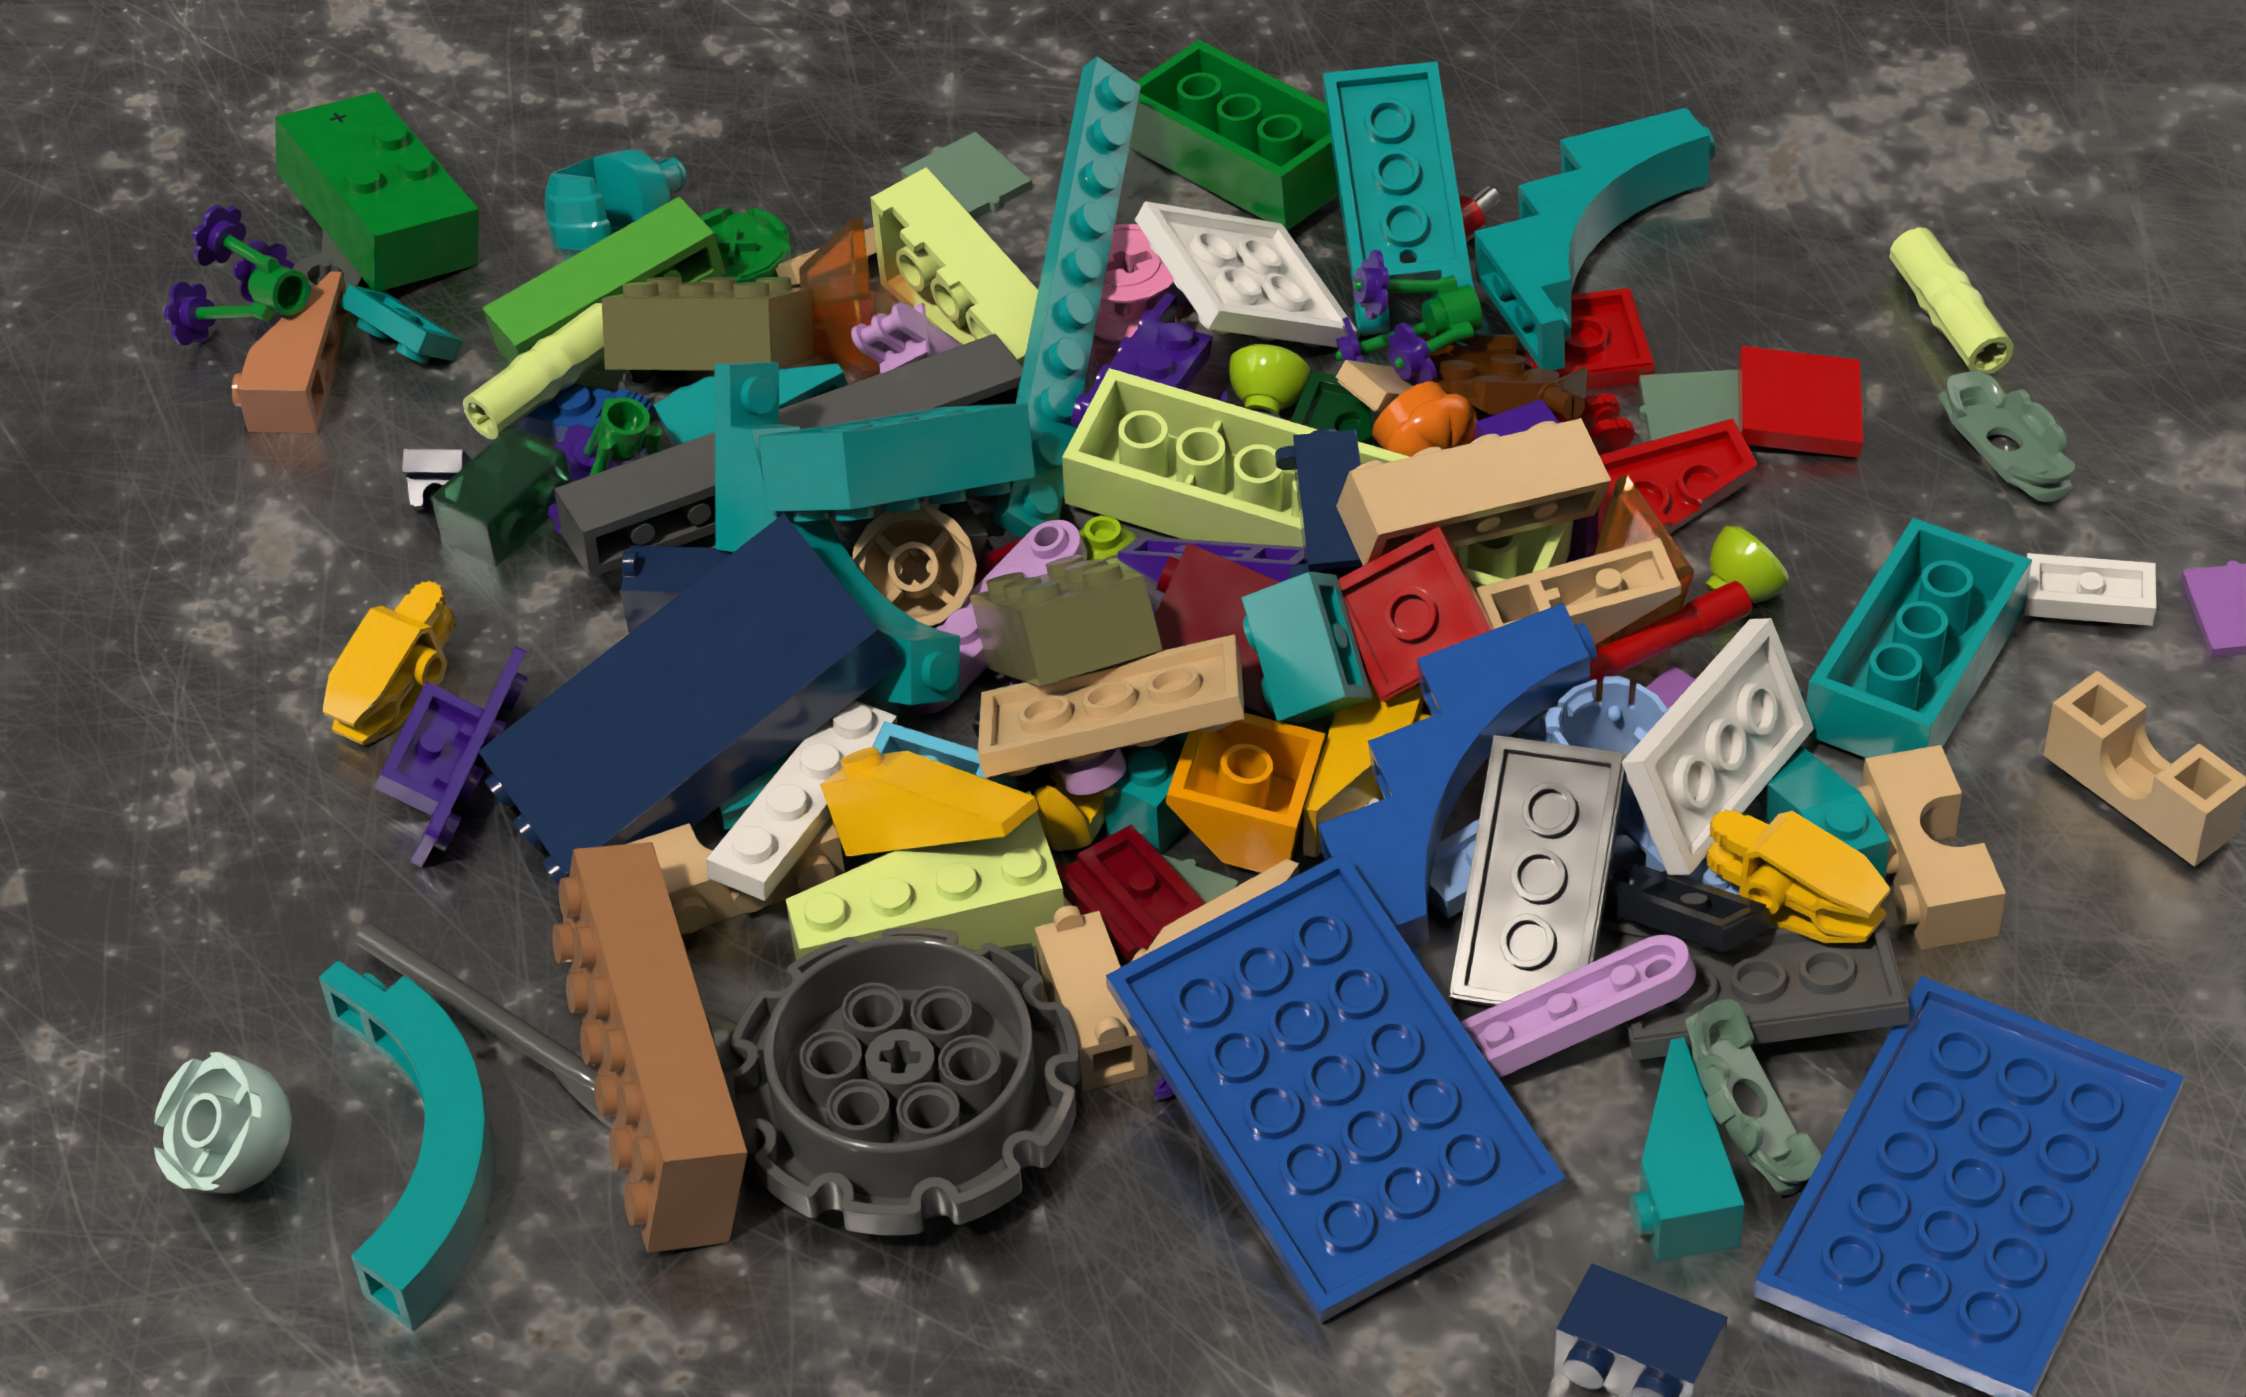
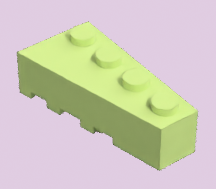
[870,167,1038,367]
[786,791,1064,960]

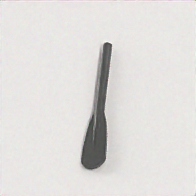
[355,922,612,1129]

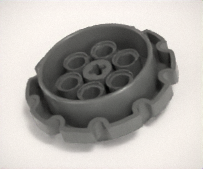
[724,928,1080,1235]

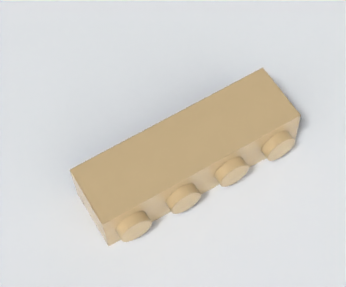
[1336,418,1611,566]

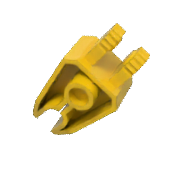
[323,580,457,746]
[1706,809,1890,943]

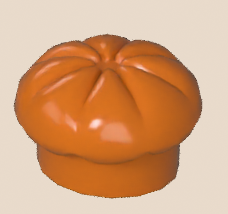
[1372,381,1479,457]

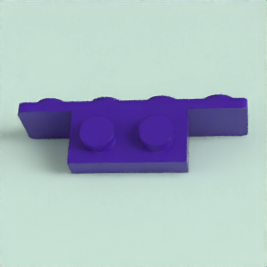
[1071,293,1213,428]
[373,646,528,867]

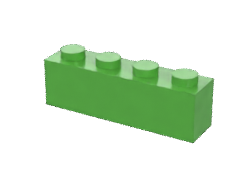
[482,196,726,363]

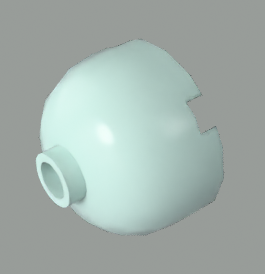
[154,1052,292,1194]

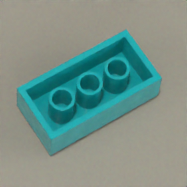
[758,403,1035,522]
[1806,517,2032,758]

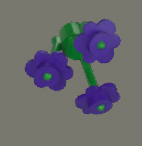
[1335,250,1482,386]

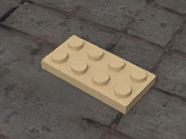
[978,634,1245,778]

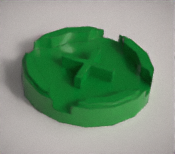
[699,207,792,283]

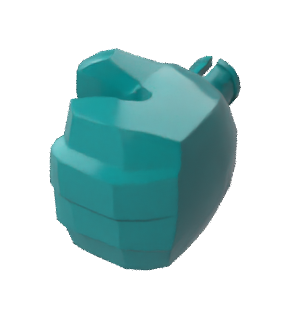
[545,149,687,260]

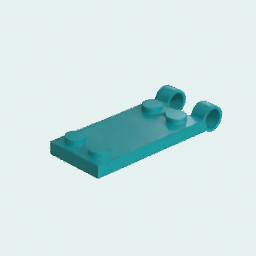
[1323,61,1475,337]

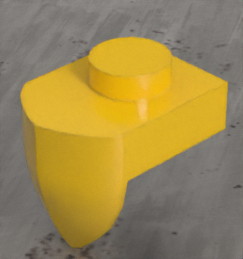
[1033,776,1105,851]

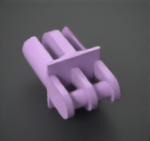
[851,302,963,373]

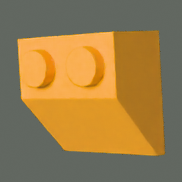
[1166,713,1325,873]

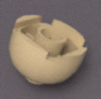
[852,506,977,628]

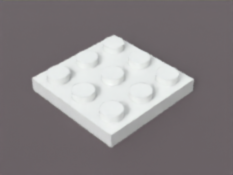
[1135,201,1358,348]

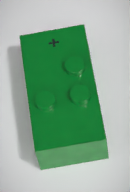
[1129,40,1339,231]
[275,91,479,291]

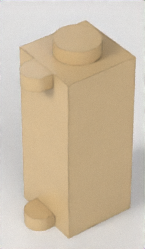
[1034,905,1148,1092]

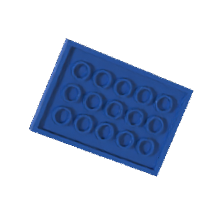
[1106,851,1566,1323]
[1753,976,2185,1397]

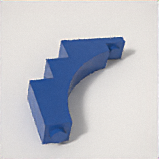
[1318,603,1597,970]

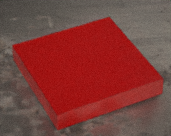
[1523,288,1655,390]
[1738,346,1863,458]
[1338,526,1494,703]

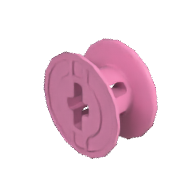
[1094,223,1184,344]

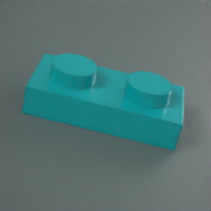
[339,284,464,364]

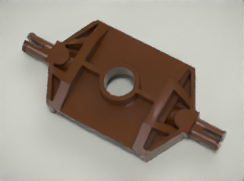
[1418,333,1588,420]

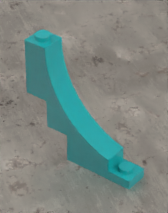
[1475,108,1715,371]
[715,361,960,705]

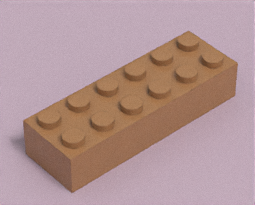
[552,842,747,1253]

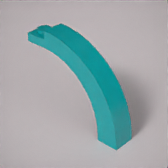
[319,961,496,1332]

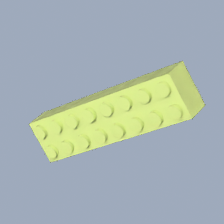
[1062,368,1573,590]

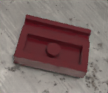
[1056,824,1206,964]

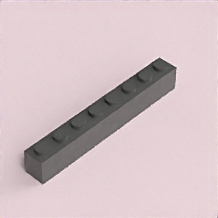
[554,333,1023,578]

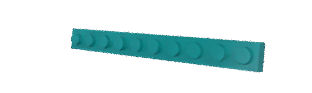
[992,56,1141,538]

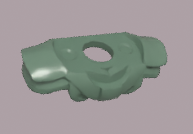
[1938,371,2076,502]
[1684,999,1823,1195]

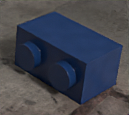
[1554,1263,1728,1397]

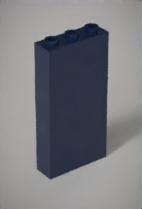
[478,513,902,885]

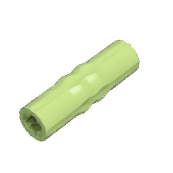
[1889,227,2014,374]
[463,303,604,439]

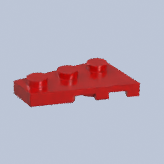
[1597,418,1758,554]

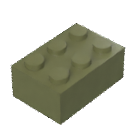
[602,277,815,371]
[970,555,1162,687]

